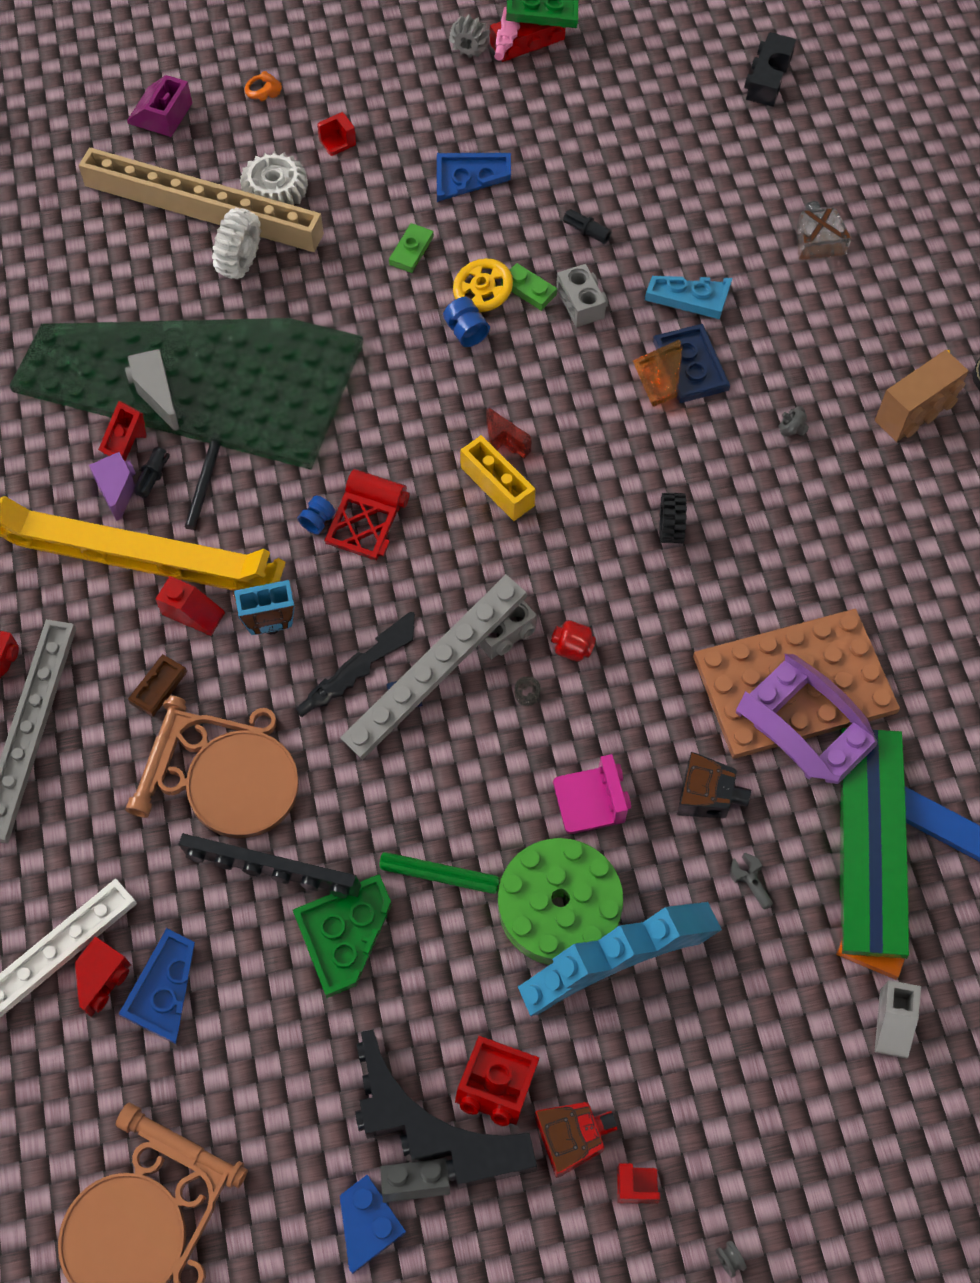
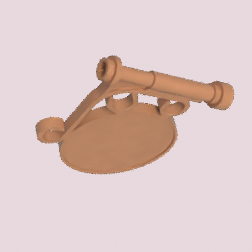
[125,696,299,838]
[58,1102,248,1283]

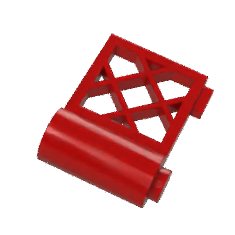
[324,469,410,561]

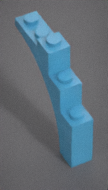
[518,902,722,1016]

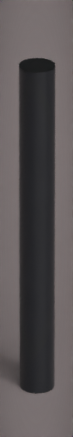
[184,433,223,530]

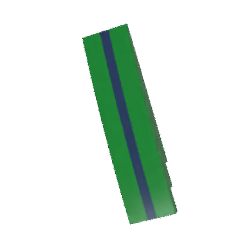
[840,728,909,959]

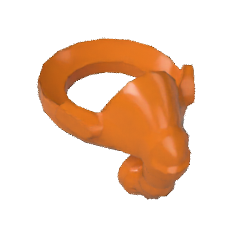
[244,71,282,102]

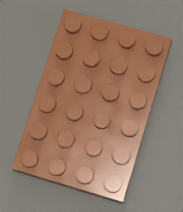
[693,608,900,759]

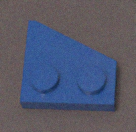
[340,1175,406,1274]

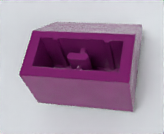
[127,75,193,137]

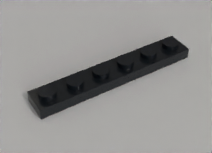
[178,833,362,898]

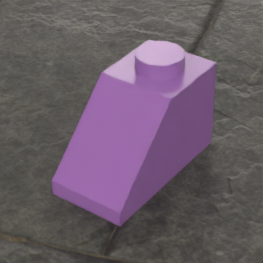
[89,452,136,521]

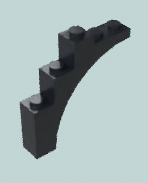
[355,1029,537,1189]

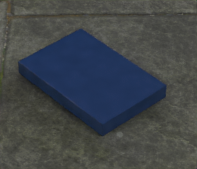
[653,324,730,403]

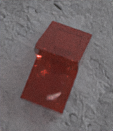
[486,408,532,459]

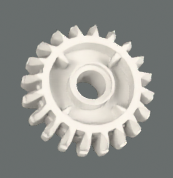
[240,151,308,205]
[212,208,261,279]

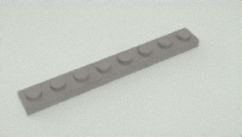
[340,574,528,760]
[0,619,76,844]

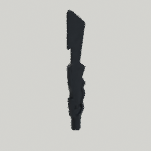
[295,612,415,717]

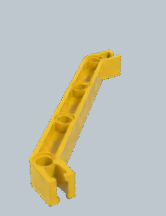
[0,496,286,591]

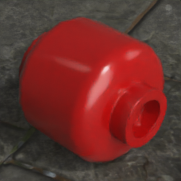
[551,620,596,662]

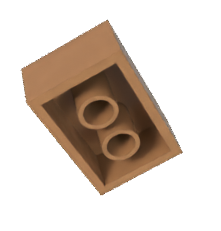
[875,350,969,442]

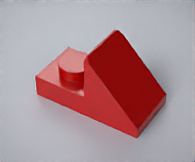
[98,401,147,461]

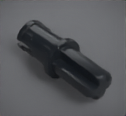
[563,209,612,244]
[134,447,170,498]

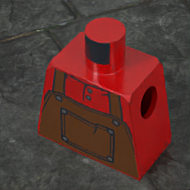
[535,1102,618,1178]

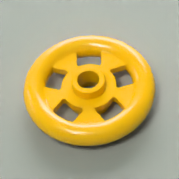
[453,258,513,313]

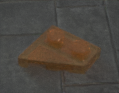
[632,340,683,407]

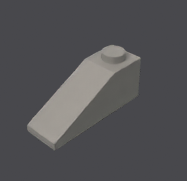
[125,349,179,430]

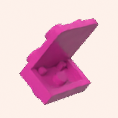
[553,754,631,834]

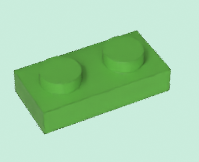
[501,263,557,311]

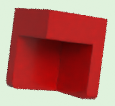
[317,112,356,156]
[617,1163,661,1204]

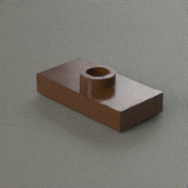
[128,654,188,717]

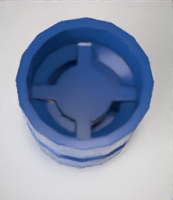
[443,297,490,347]

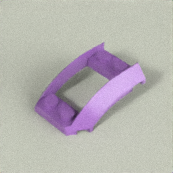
[736,654,877,784]

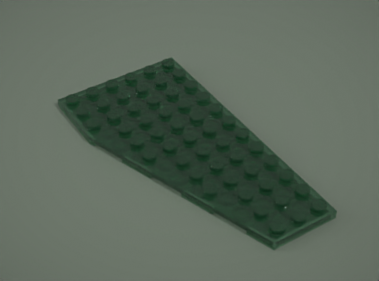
[9,318,364,470]

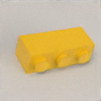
[460,435,536,521]

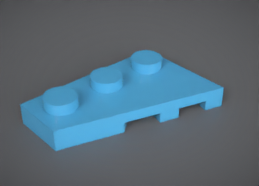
[645,276,733,319]

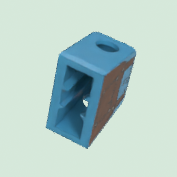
[234,580,295,635]

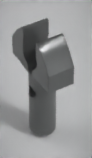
[730,853,773,909]

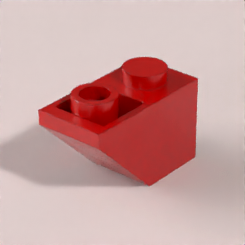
[75,936,131,1017]

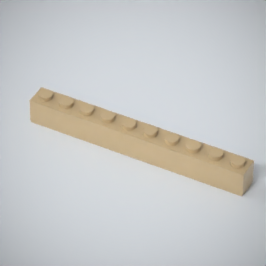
[79,147,324,252]

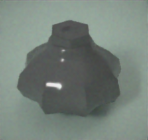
[778,406,809,437]

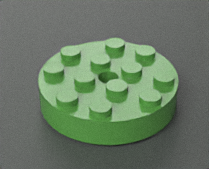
[498,838,623,965]

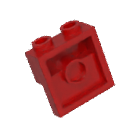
[455,1036,540,1126]

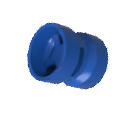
[297,495,336,535]

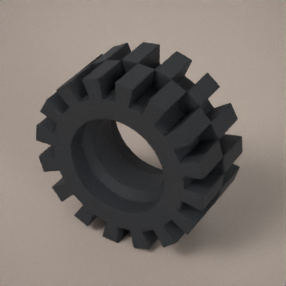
[659,493,687,544]

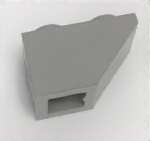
[874,980,921,1059]

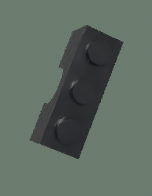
[744,32,796,107]

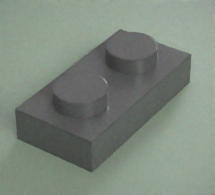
[380,1158,450,1203]

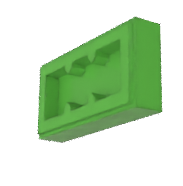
[389,223,434,273]

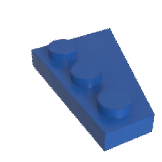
[437,153,511,202]
[119,928,195,1044]

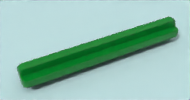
[379,852,500,894]

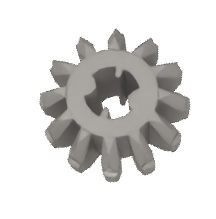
[449,14,490,58]

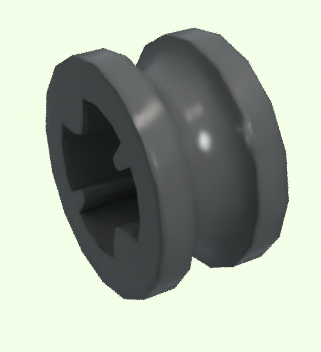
[715,1241,747,1278]

